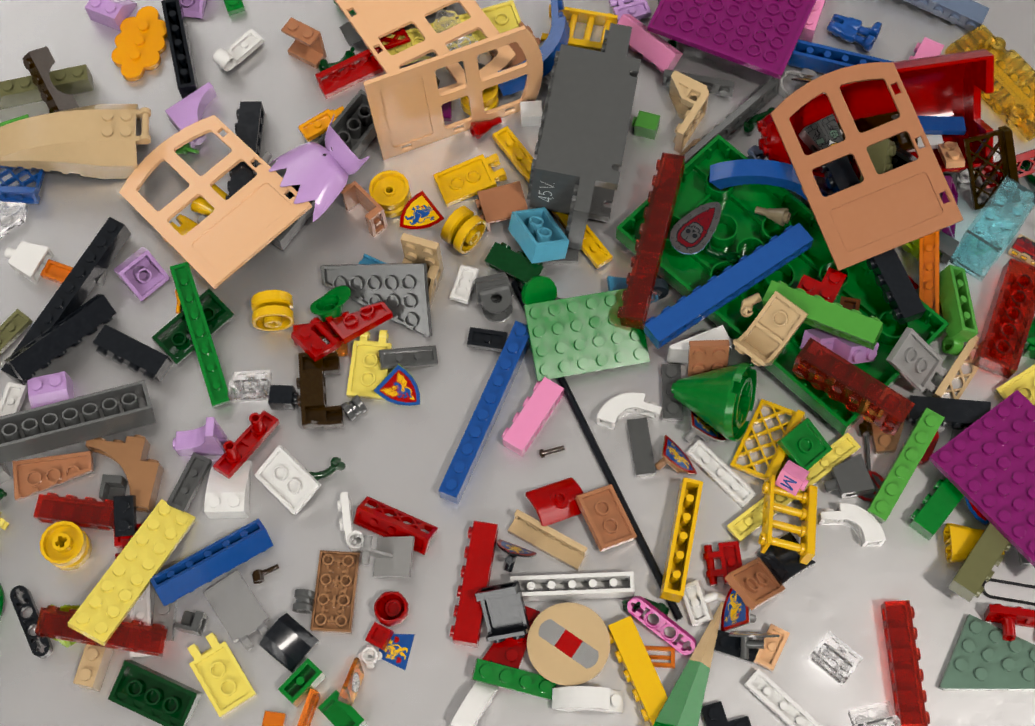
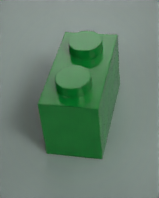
[278,658,326,707]

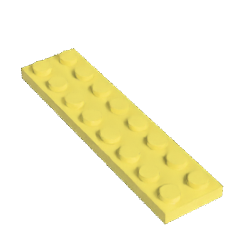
[382,0,521,65]
[68,499,196,646]

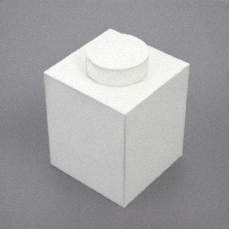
[520,100,545,126]

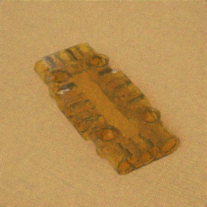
[944,24,1035,141]

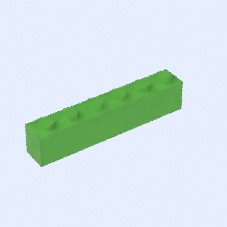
[762,280,883,350]
[866,408,945,523]

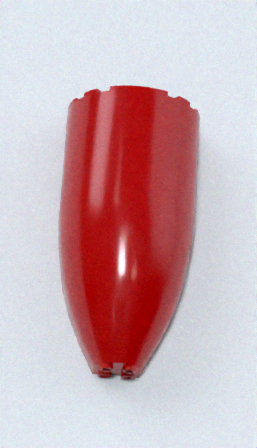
[757,49,994,180]

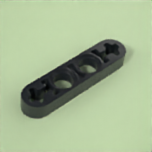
[10,585,53,659]

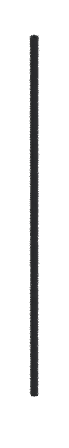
[511,280,683,622]

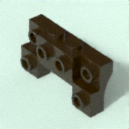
[837,111,918,162]
[296,352,344,429]

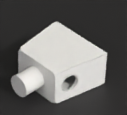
[5,241,54,284]

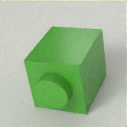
[632,110,660,140]

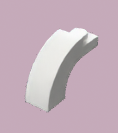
[596,392,662,430]
[817,503,886,547]
[451,681,499,726]
[552,686,623,714]

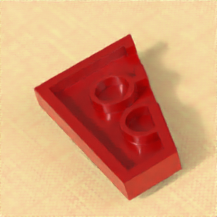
[325,301,394,344]

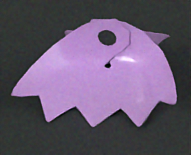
[268,114,370,222]

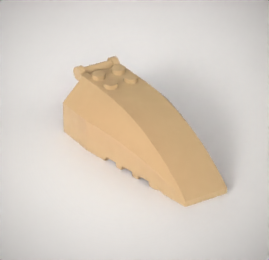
[0,104,151,179]

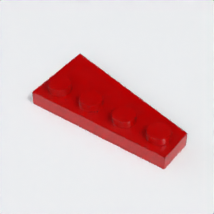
[472,606,540,674]

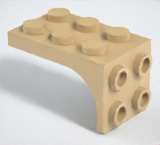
[732,291,809,367]

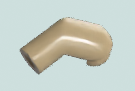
[740,293,762,317]

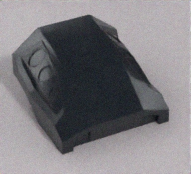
[757,532,816,586]
[259,613,320,673]

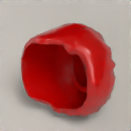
[374,591,409,627]

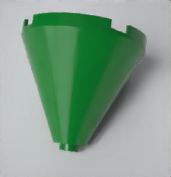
[671,362,757,442]

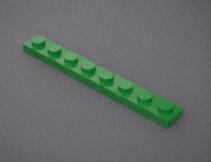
[170,262,232,408]

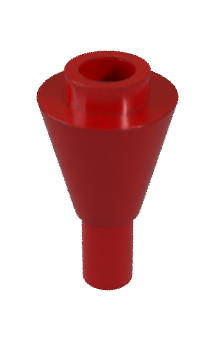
[470,117,502,139]

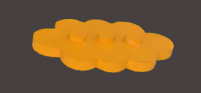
[111,6,168,82]

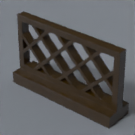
[963,125,1021,210]

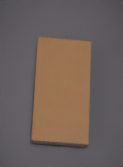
[310,550,361,634]

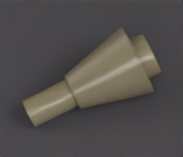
[755,206,791,226]

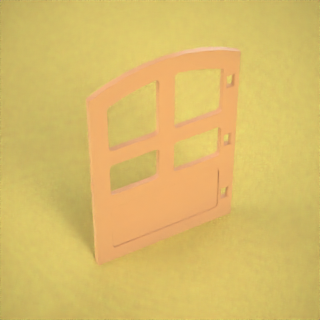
[334,0,516,93]
[363,25,543,160]
[119,115,312,290]

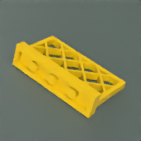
[730,399,805,481]

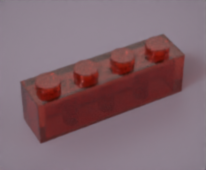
[33,493,115,531]

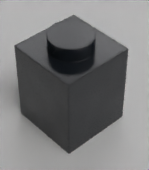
[268,385,299,410]

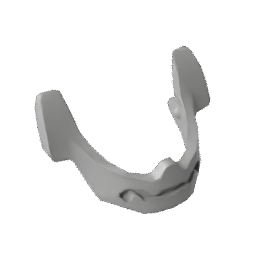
[774,68,817,99]

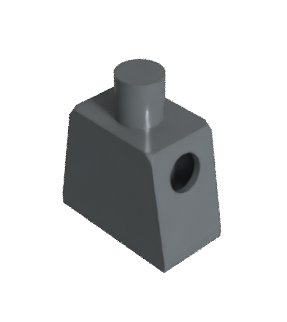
[823,454,875,498]

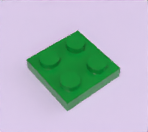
[777,418,832,470]

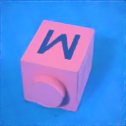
[775,460,810,496]

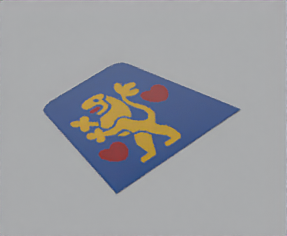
[379,634,415,670]

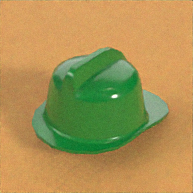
[310,286,351,322]

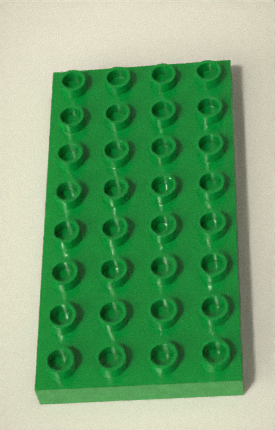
[616,134,950,435]

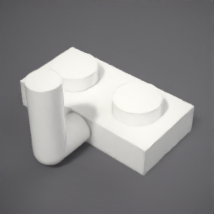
[683,580,726,626]

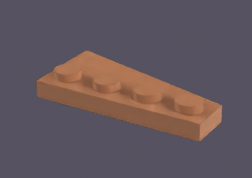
[12,451,94,501]

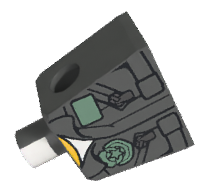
[798,114,843,153]

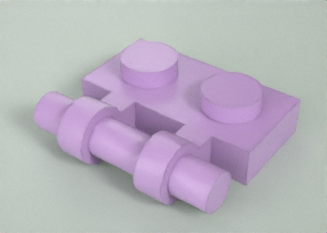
[609,0,651,21]

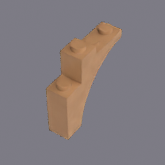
[85,435,164,513]

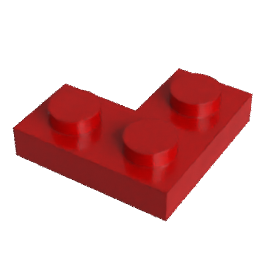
[797,267,847,303]

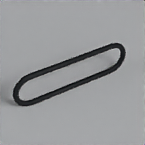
[981,578,1035,606]

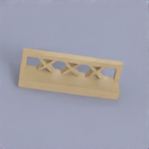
[932,336,990,399]
[508,509,588,571]

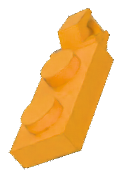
[298,106,344,142]

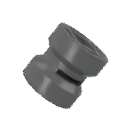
[341,395,367,421]
[292,589,315,614]

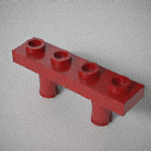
[213,411,280,479]
[984,604,1035,641]

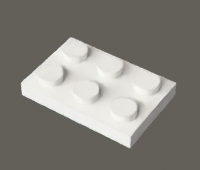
[254,445,321,515]

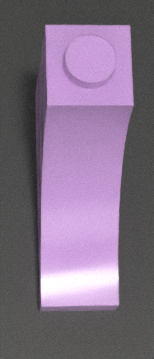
[165,82,217,148]
[173,417,227,456]

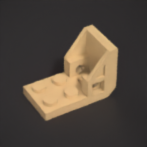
[669,70,709,154]
[400,233,444,308]

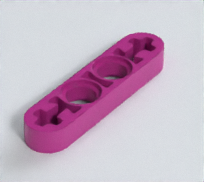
[627,596,697,655]

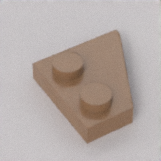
[869,411,907,454]

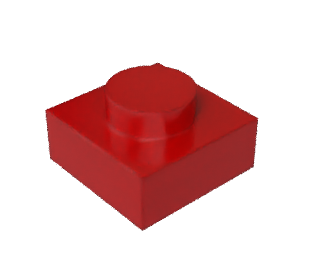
[365,622,394,650]

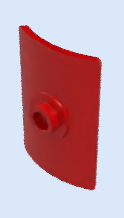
[525,478,583,526]

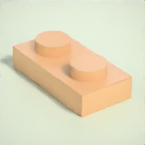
[938,141,965,169]
[753,624,790,671]

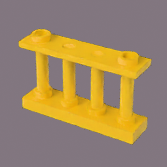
[541,4,618,52]
[758,475,817,565]

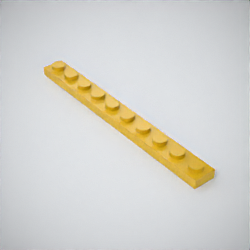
[492,126,613,269]

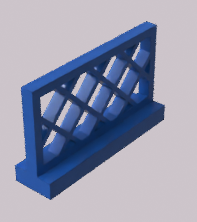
[0,166,46,204]

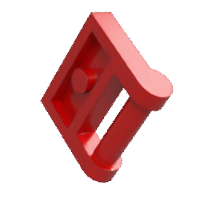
[291,317,343,362]

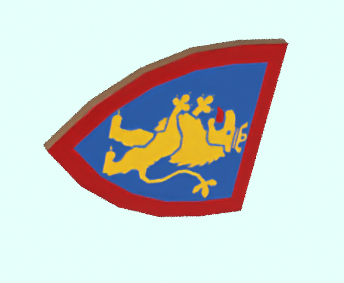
[655,435,697,475]

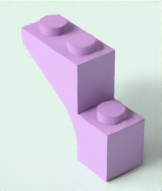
[800,328,879,365]

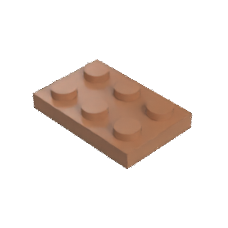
[687,340,730,377]
[575,484,637,552]
[725,557,786,611]

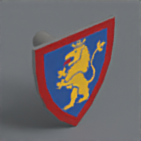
[684,410,726,443]
[721,588,756,632]

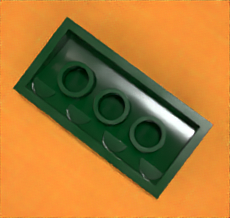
[152,289,235,365]
[108,660,203,726]

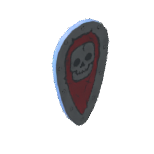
[670,202,721,255]

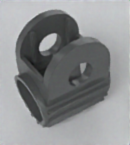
[475,272,514,323]

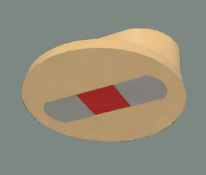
[527,602,610,686]

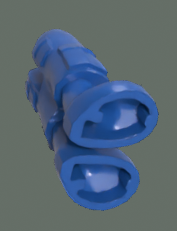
[827,14,882,52]

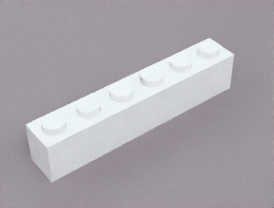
[510,571,635,602]

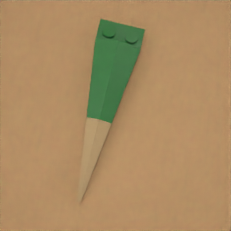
[653,602,724,726]

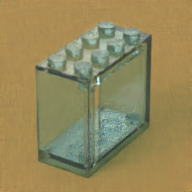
[949,176,1035,282]

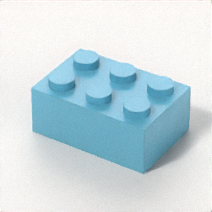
[508,207,569,264]

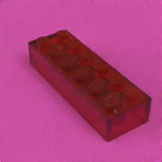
[972,258,1035,379]
[792,337,915,436]

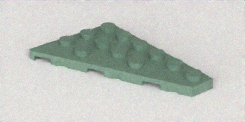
[938,614,1035,691]

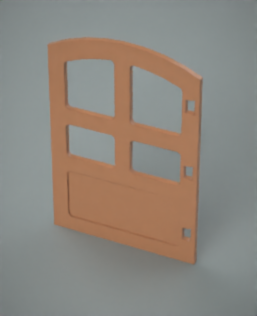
[770,62,963,271]

